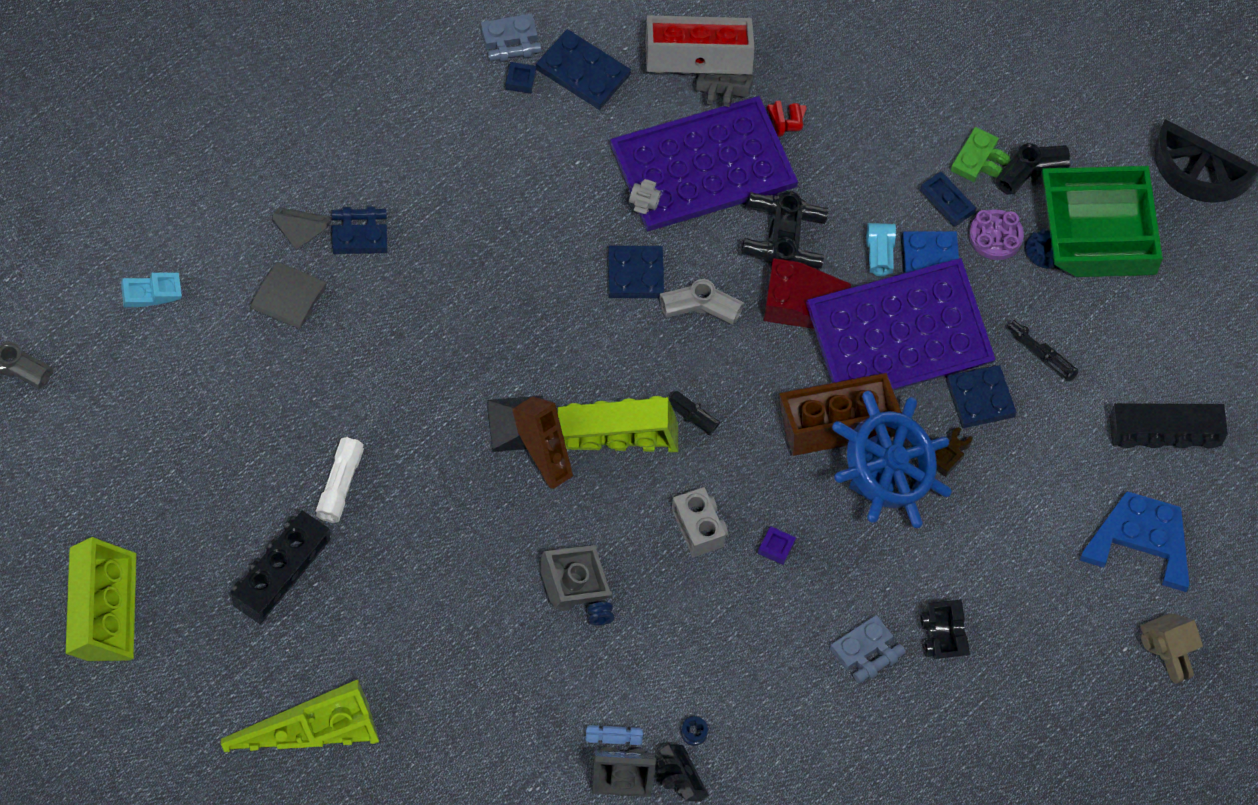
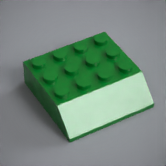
[1042,166,1163,277]

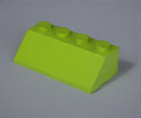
[66,537,136,661]

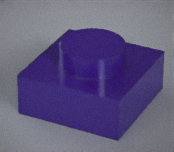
[758,526,796,565]

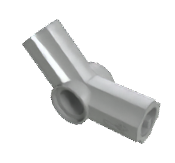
[660,279,744,325]

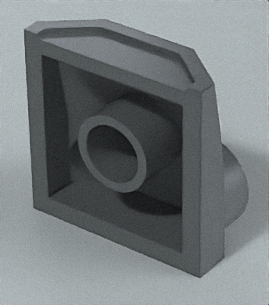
[541,545,613,611]

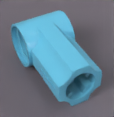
[866,223,896,277]

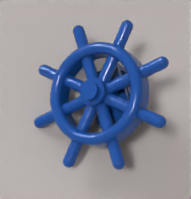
[832,391,952,528]

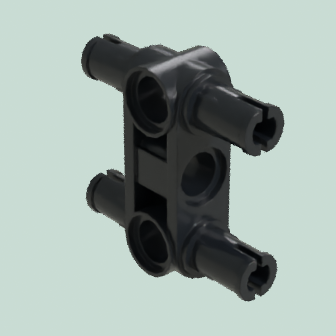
[741,191,829,270]

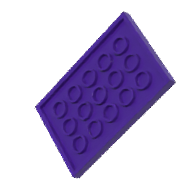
[610,96,798,232]
[806,258,996,391]

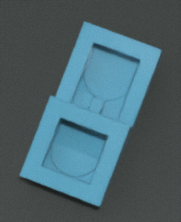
[121,273,182,308]

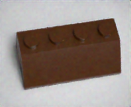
[779,373,902,456]

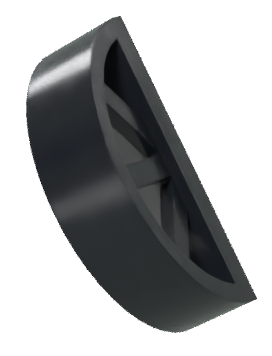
[1155,119,1258,203]

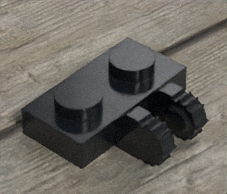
[655,744,709,802]

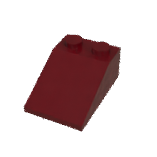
[764,258,851,329]

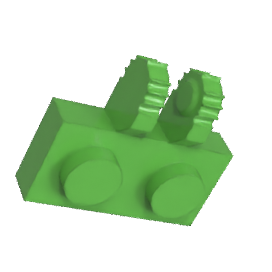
[951,127,1011,182]

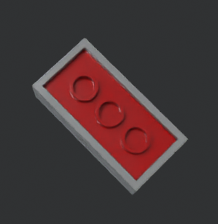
[645,15,755,75]

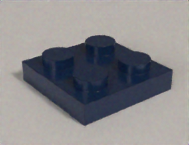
[608,245,664,298]
[946,365,1017,429]

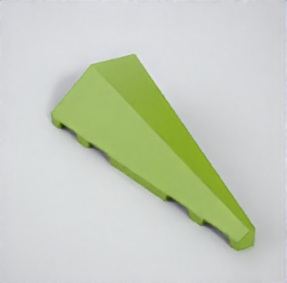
[221,679,379,752]

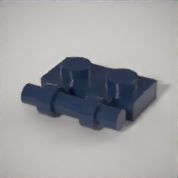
[332,206,387,254]

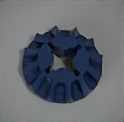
[1026,228,1058,269]

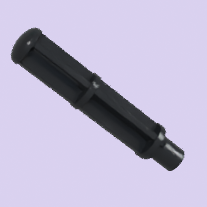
[1008,320,1078,382]

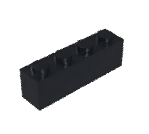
[1110,403,1228,449]

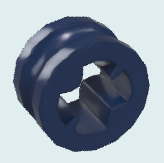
[587,602,615,626]
[681,716,708,746]

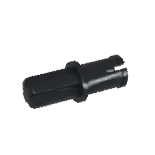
[669,391,720,435]

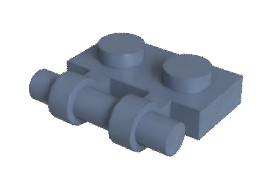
[481,14,541,62]
[830,615,906,684]

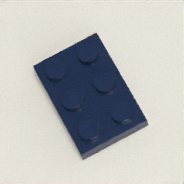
[536,29,631,110]

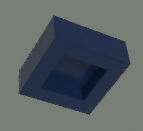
[506,62,536,94]

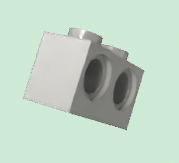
[671,487,728,558]

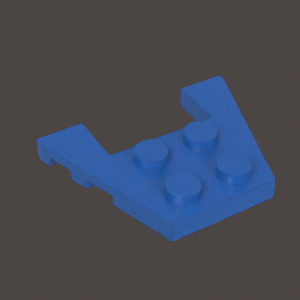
[1080,491,1189,592]

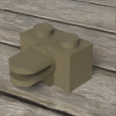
[1140,613,1203,684]

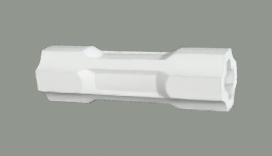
[316,437,364,523]

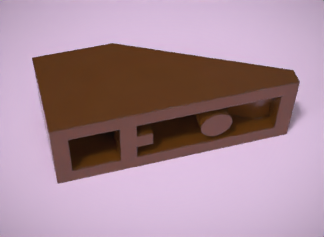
[512,396,573,489]

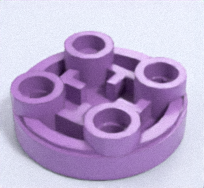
[969,209,1024,260]

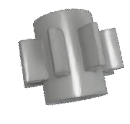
[629,179,661,214]

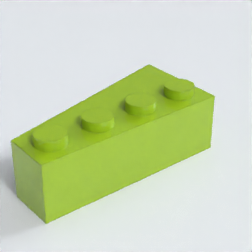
[558,396,678,452]

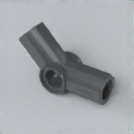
[0,342,53,389]

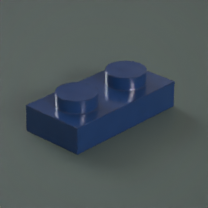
[920,171,976,227]

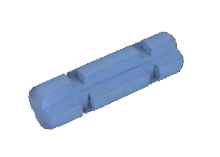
[586,725,643,745]

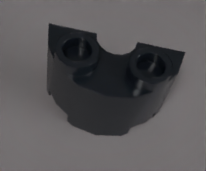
[920,599,970,659]

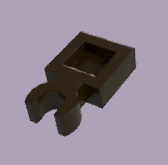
[935,427,973,477]

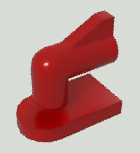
[766,101,807,137]

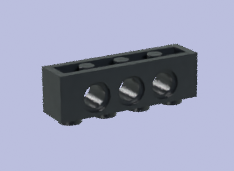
[231,510,330,624]

